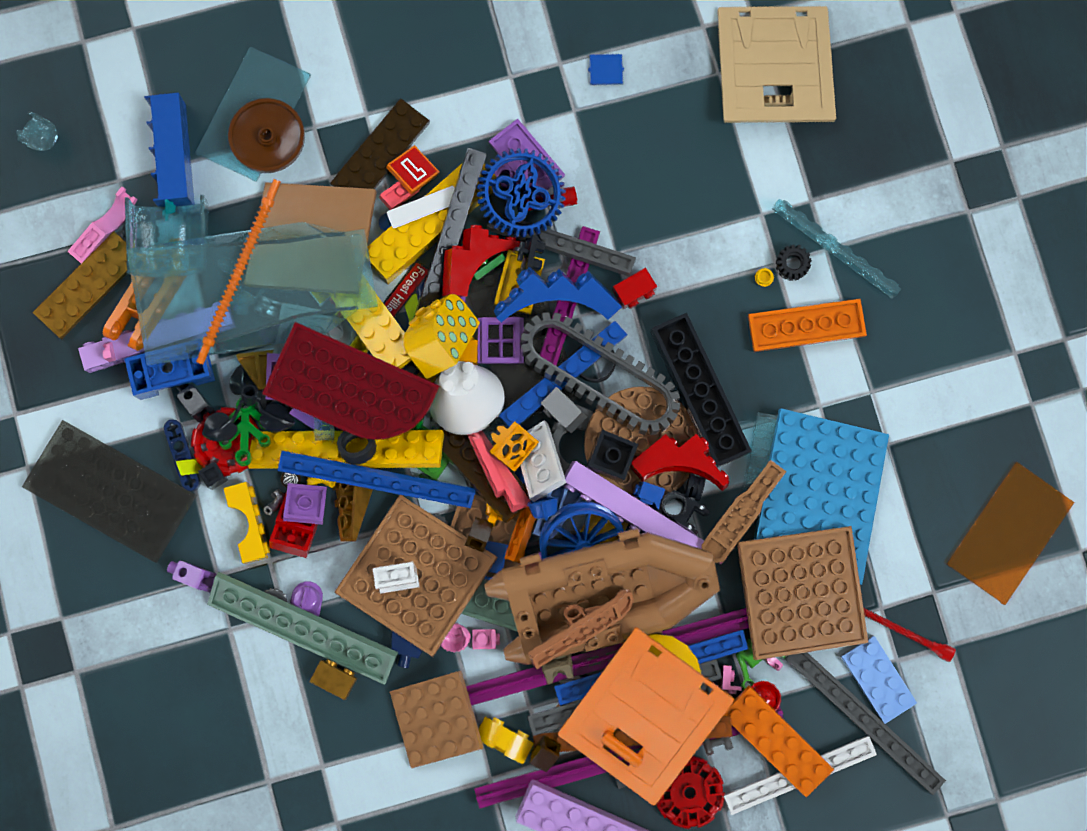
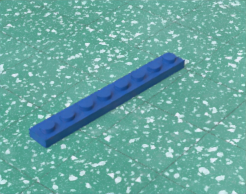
[499,321,628,426]

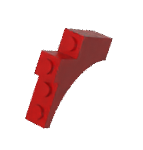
[442,225,521,298]
[630,434,730,491]

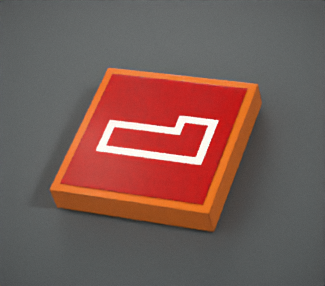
[386,145,439,195]

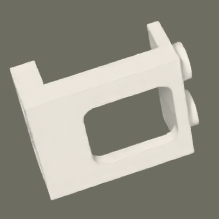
[373,562,419,594]

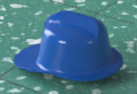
[527,496,558,521]

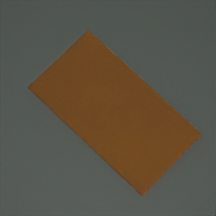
[947,462,1075,605]

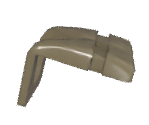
[541,654,573,684]

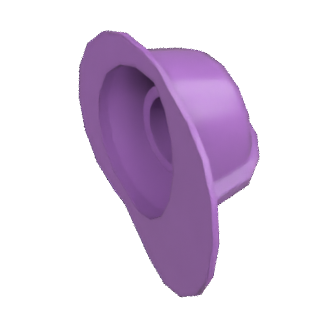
[290,581,323,617]

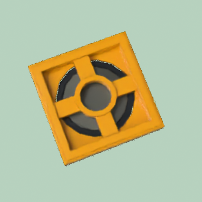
[489,421,539,472]

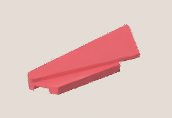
[467,431,530,512]

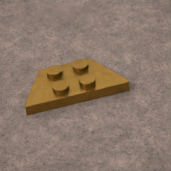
[236,349,274,391]

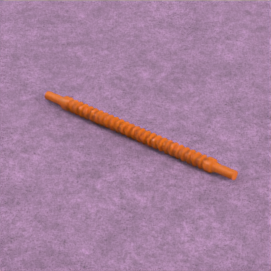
[196,179,281,364]

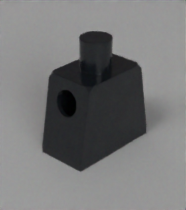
[176,383,216,424]

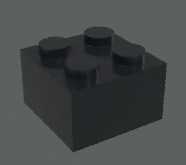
[586,430,638,483]

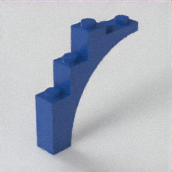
[494,267,622,323]

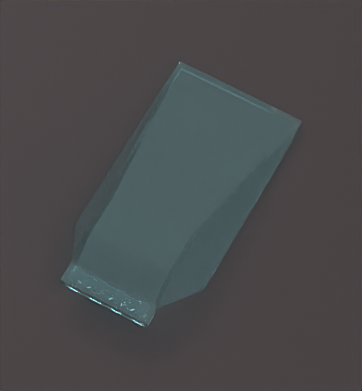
[127,222,378,366]

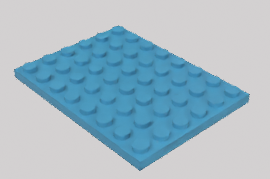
[754,409,889,585]

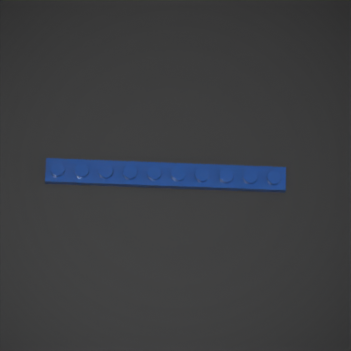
[277,450,475,508]
[554,630,748,706]

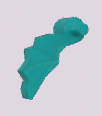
[162,199,176,222]

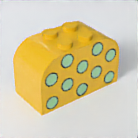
[403,294,480,379]

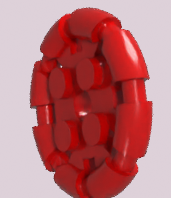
[191,407,259,476]
[656,756,725,829]

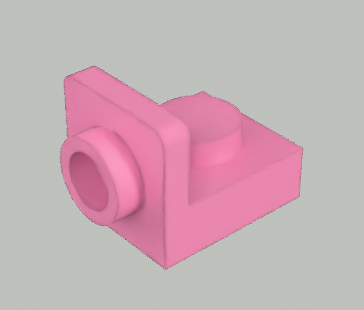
[472,629,500,649]
[720,665,742,694]

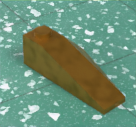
[333,468,375,542]

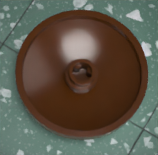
[228,98,305,173]

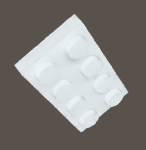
[520,421,566,502]

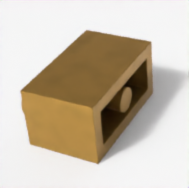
[310,659,357,700]

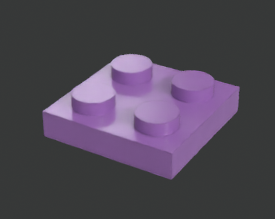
[283,483,327,525]

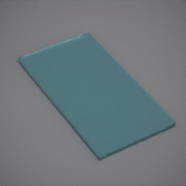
[195,46,311,182]

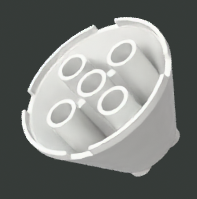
[429,361,505,435]

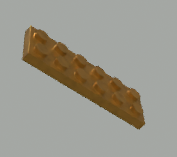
[33,232,142,339]

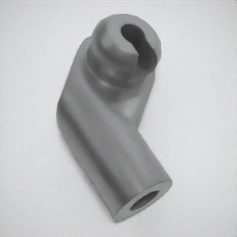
[264,489,285,515]

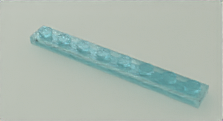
[772,198,901,299]

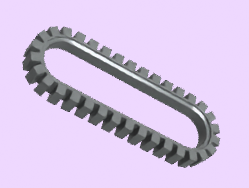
[520,312,680,435]

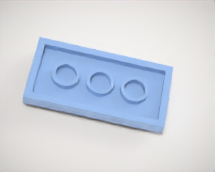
[840,636,917,724]

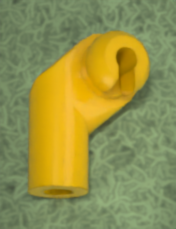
[307,477,336,488]

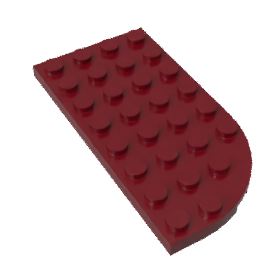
[262,322,440,440]

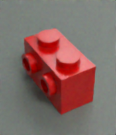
[612,268,658,309]

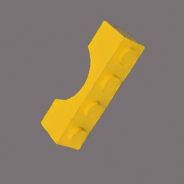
[224,482,270,564]

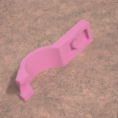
[68,187,137,264]

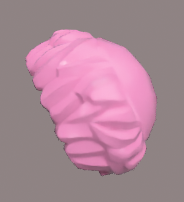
[441,623,471,653]

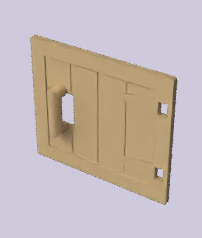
[718,6,836,123]

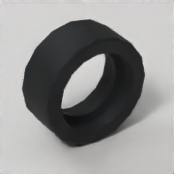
[337,431,377,465]

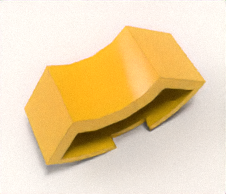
[478,716,534,764]

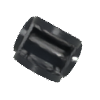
[660,490,710,535]

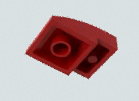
[269,492,318,558]

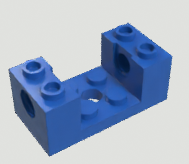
[124,339,215,400]

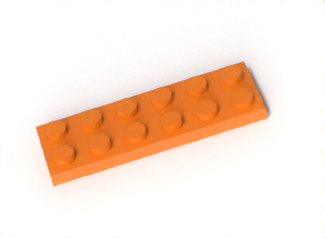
[748,299,867,352]
[723,685,834,797]

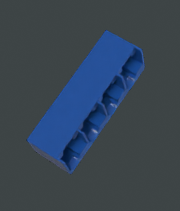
[144,93,195,210]

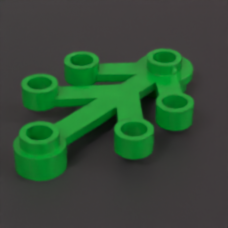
[219,398,271,466]

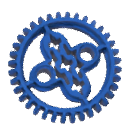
[477,148,566,238]

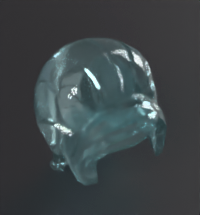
[16,111,57,151]

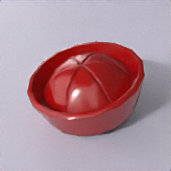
[751,681,781,711]

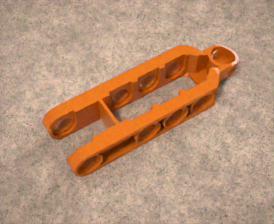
[103,239,189,351]

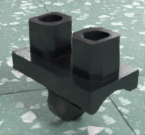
[513,235,546,271]

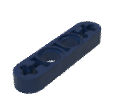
[164,419,201,492]

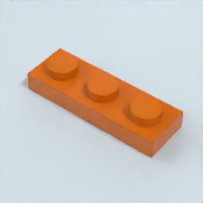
[504,506,537,564]

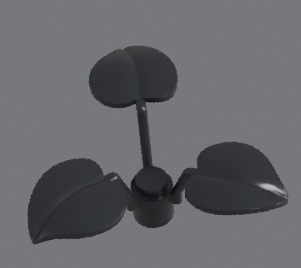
[202,365,295,442]

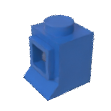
[633,481,665,510]

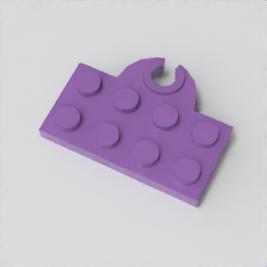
[489,118,565,198]

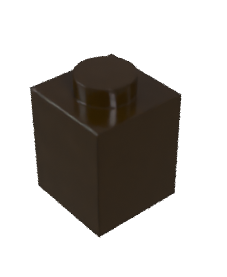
[465,517,494,552]
[530,735,561,773]

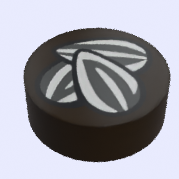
[281,472,301,488]

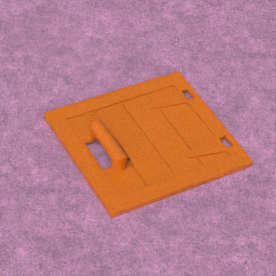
[558,627,734,805]

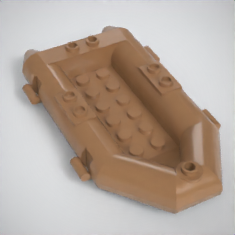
[484,528,720,665]

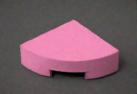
[103,342,116,362]
[764,657,783,671]

